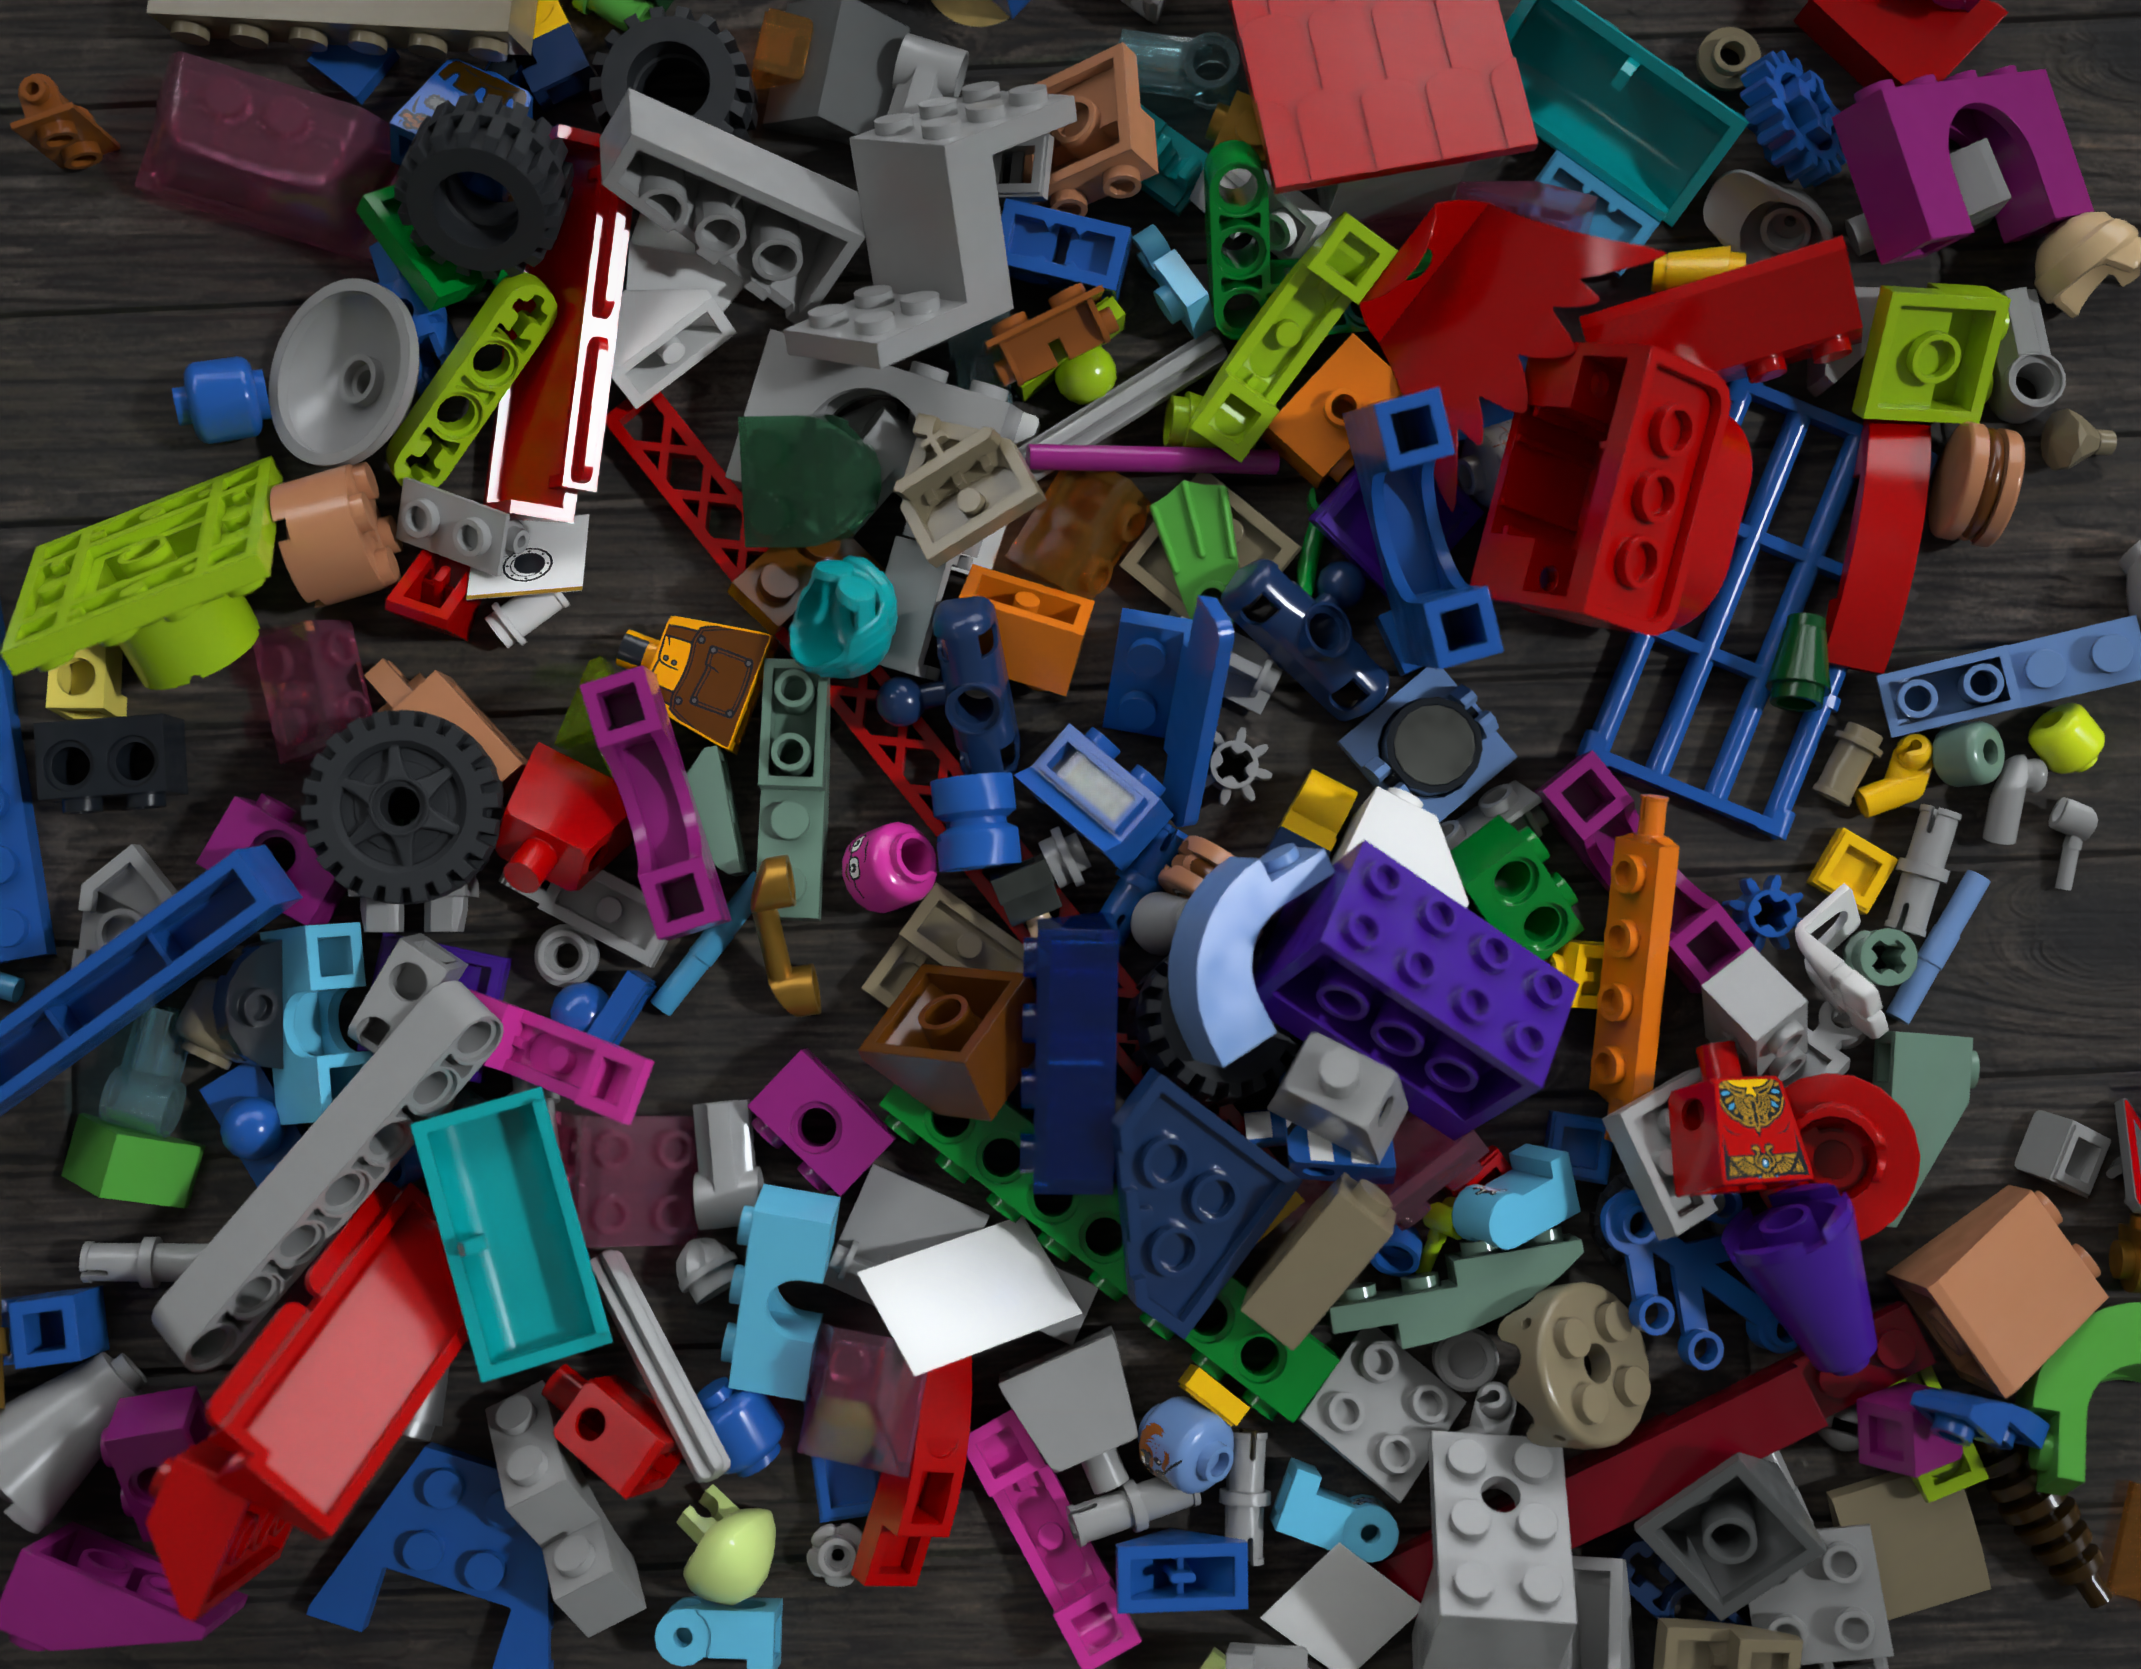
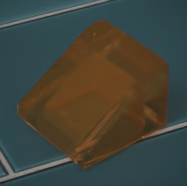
[751,8,813,90]

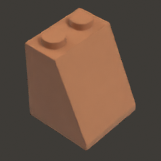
[1886,1185,2109,1399]

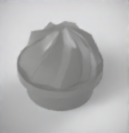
[676,1238,738,1305]

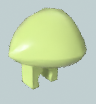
[676,1484,776,1605]

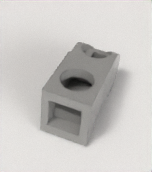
[347,933,469,1054]

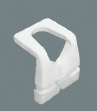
[1795,883,1889,1039]

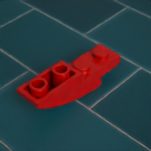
[851,1353,972,1586]

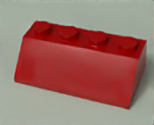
[1579,235,1863,383]
[146,1439,293,1622]

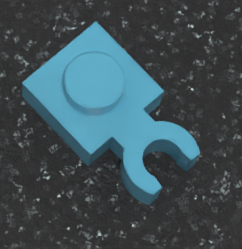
[1132,224,1216,339]

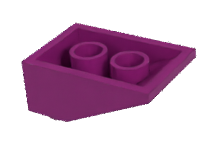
[0,1521,249,1651]

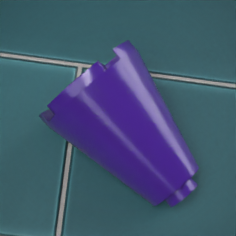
[1721,1183,1877,1376]

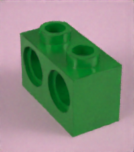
[1450,815,1585,960]

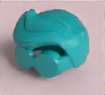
[789,555,898,679]

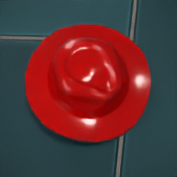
[1759,1073,1921,1241]

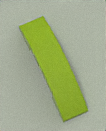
[1188,211,1398,463]

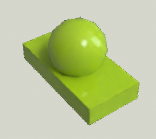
[1011,296,1126,405]

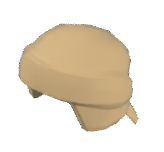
[2033,212,2141,318]

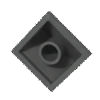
[763,0,911,145]
[1634,1452,1827,1621]

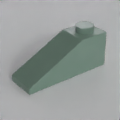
[1872,1031,1980,1228]

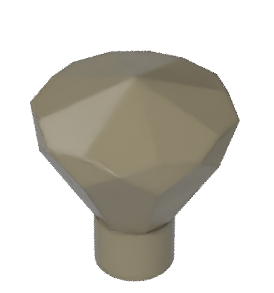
[2040,408,2117,471]

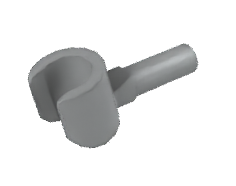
[2049,797,2098,891]

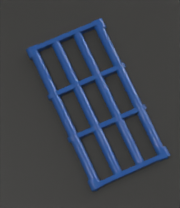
[1575,377,1939,841]

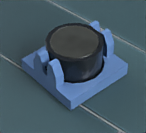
[1337,667,1518,823]

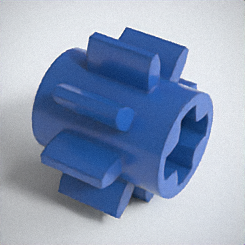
[1722,875,1804,952]

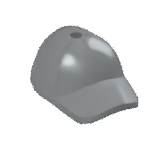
[1703,169,1834,265]

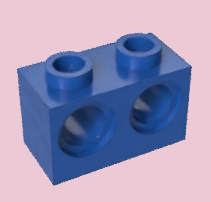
[1001,198,1132,303]

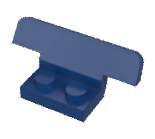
[1102,595,1234,827]

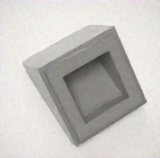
[2015,1110,2111,1198]

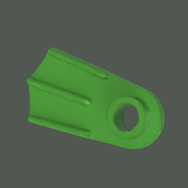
[1149,480,1243,624]

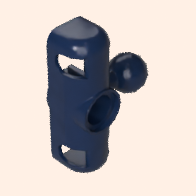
[1221,559,1390,722]
[876,596,1021,775]

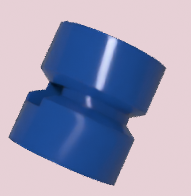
[930,772,1022,872]

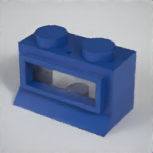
[1014,723,1174,872]

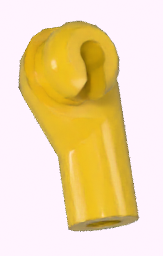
[1854,733,1934,818]

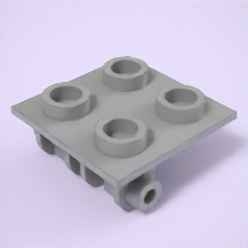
[823,1163,990,1306]
[1298,1327,1466,1504]
[1748,1523,1894,1665]

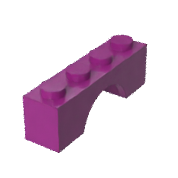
[579,665,732,941]
[1534,750,1760,993]

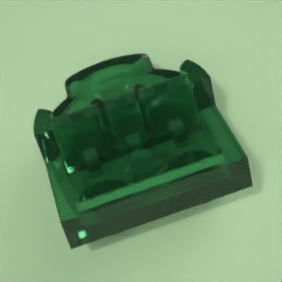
[738,414,881,547]

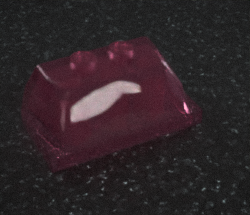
[134,51,400,264]

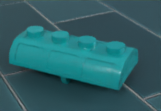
[1505,0,1749,227]
[410,1086,613,1383]

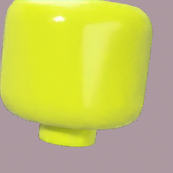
[2028,703,2105,774]

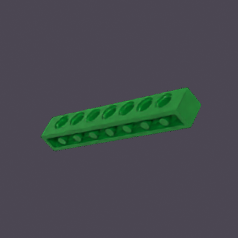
[879,1084,1340,1423]

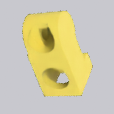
[45,643,127,720]

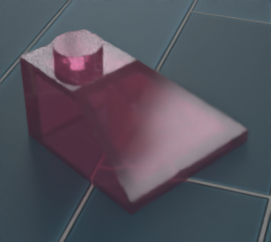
[797,1323,928,1477]

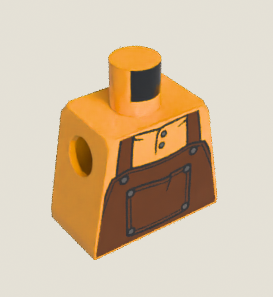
[616,616,779,755]

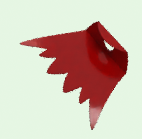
[1359,200,1666,512]

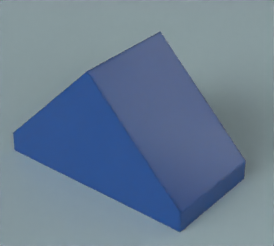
[1116,1528,1248,1614]

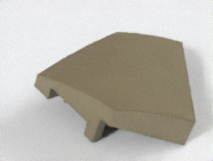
[893,413,1046,568]

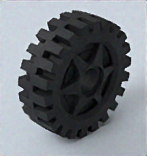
[301,710,506,905]

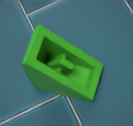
[61,1113,205,1208]

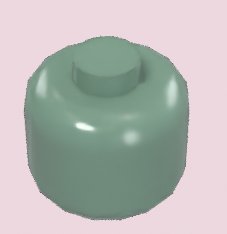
[1932,721,2005,787]

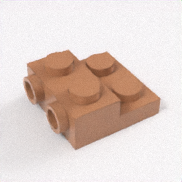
[1023,42,1159,216]

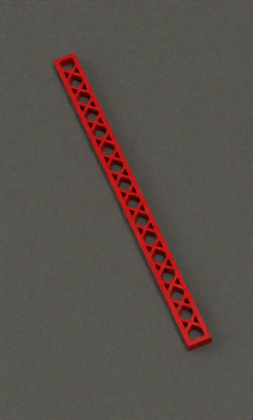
[605,392,1281,1164]

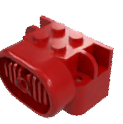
[1470,342,1752,636]

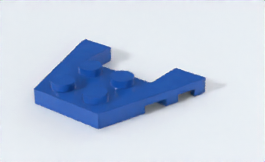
[306,1442,554,1669]

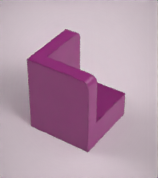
[1857,1382,1963,1478]

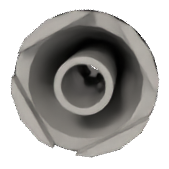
[0,1352,148,1534]

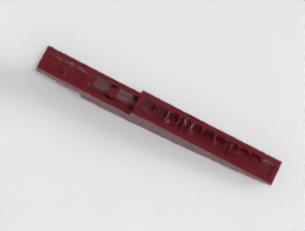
[1366,1301,1936,1621]

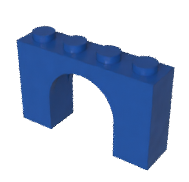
[1342,387,1504,669]

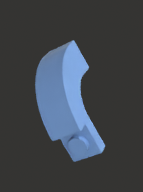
[1168,843,1335,1068]

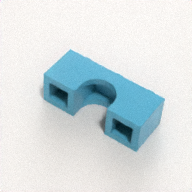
[260,922,373,1125]
[721,1184,841,1401]

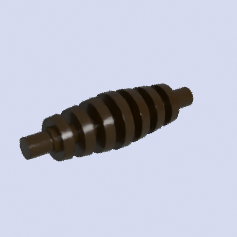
[1967,1391,2113,1608]

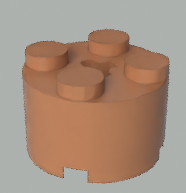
[270,462,403,608]

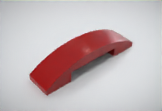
[1825,419,1931,675]

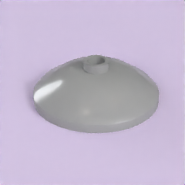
[269,278,420,469]

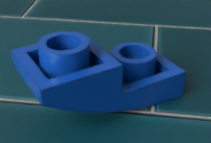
[1910,1389,2050,1450]

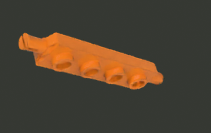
[1589,794,1680,1142]

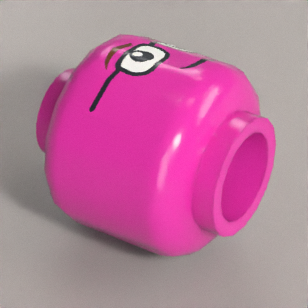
[842,822,937,913]

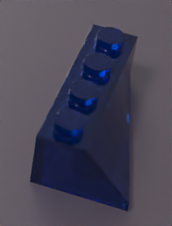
[1020,912,1119,1195]

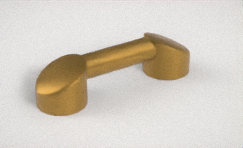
[750,855,821,1017]

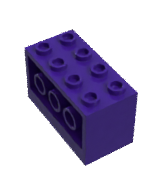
[1253,839,1579,1141]

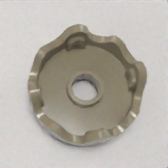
[1498,1282,1651,1450]

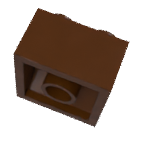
[858,964,1053,1121]

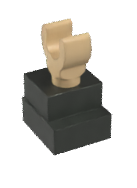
[989,853,1068,969]

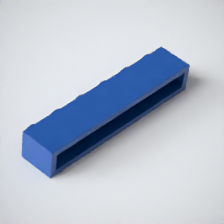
[0,845,303,1117]

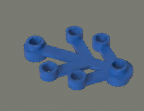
[1600,1189,1798,1370]

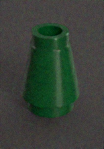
[1765,613,1831,712]

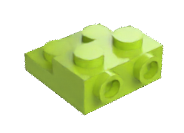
[1852,283,2011,424]

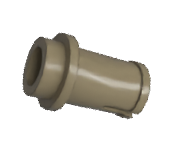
[1811,722,1883,807]

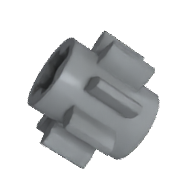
[1205,727,1272,807]

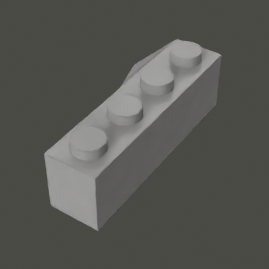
[599,88,866,324]

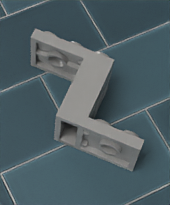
[784,81,1077,369]
[1412,1431,1578,1669]

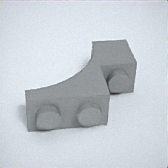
[485,1380,647,1638]

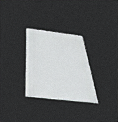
[857,1215,1082,1376]

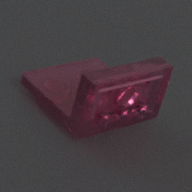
[555,1111,699,1247]

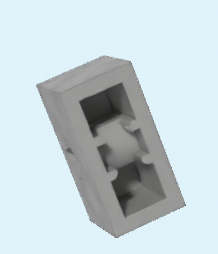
[1701,946,1808,1081]

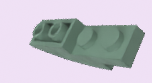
[756,658,830,922]
[1325,1225,1584,1349]

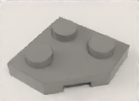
[71,844,178,969]

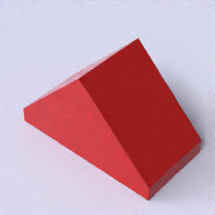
[385,549,482,641]

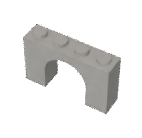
[725,324,1023,558]

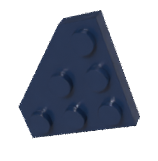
[1111,1067,1303,1340]

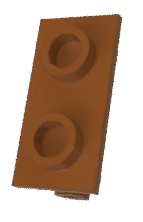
[10,74,121,169]
[983,283,1119,387]

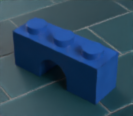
[1,1285,110,1369]

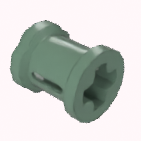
[1842,928,1918,986]

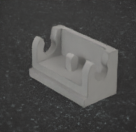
[878,536,973,681]

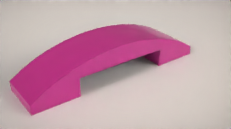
[468,988,654,1125]
[967,1409,1142,1669]

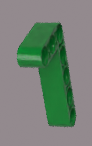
[1203,140,1432,341]

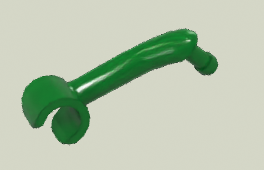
[1269,482,1339,608]

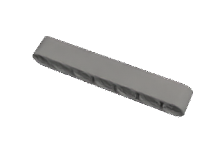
[151,980,504,1372]

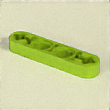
[386,272,557,487]

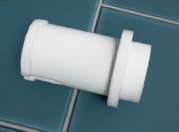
[485,592,570,648]

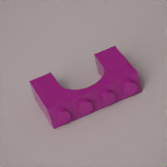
[1831,65,2095,265]

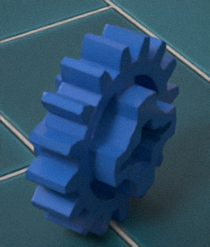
[1740,50,1847,188]

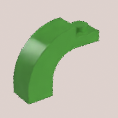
[2014,1302,2141,1496]

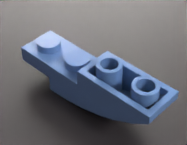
[1875,615,2141,738]

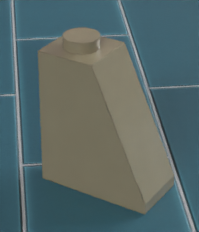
[1240,1172,1396,1351]

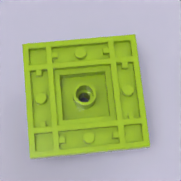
[0,455,283,690]

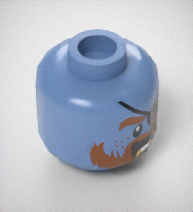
[1138,1396,1234,1494]

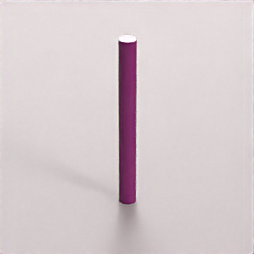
[1025,444,1280,475]

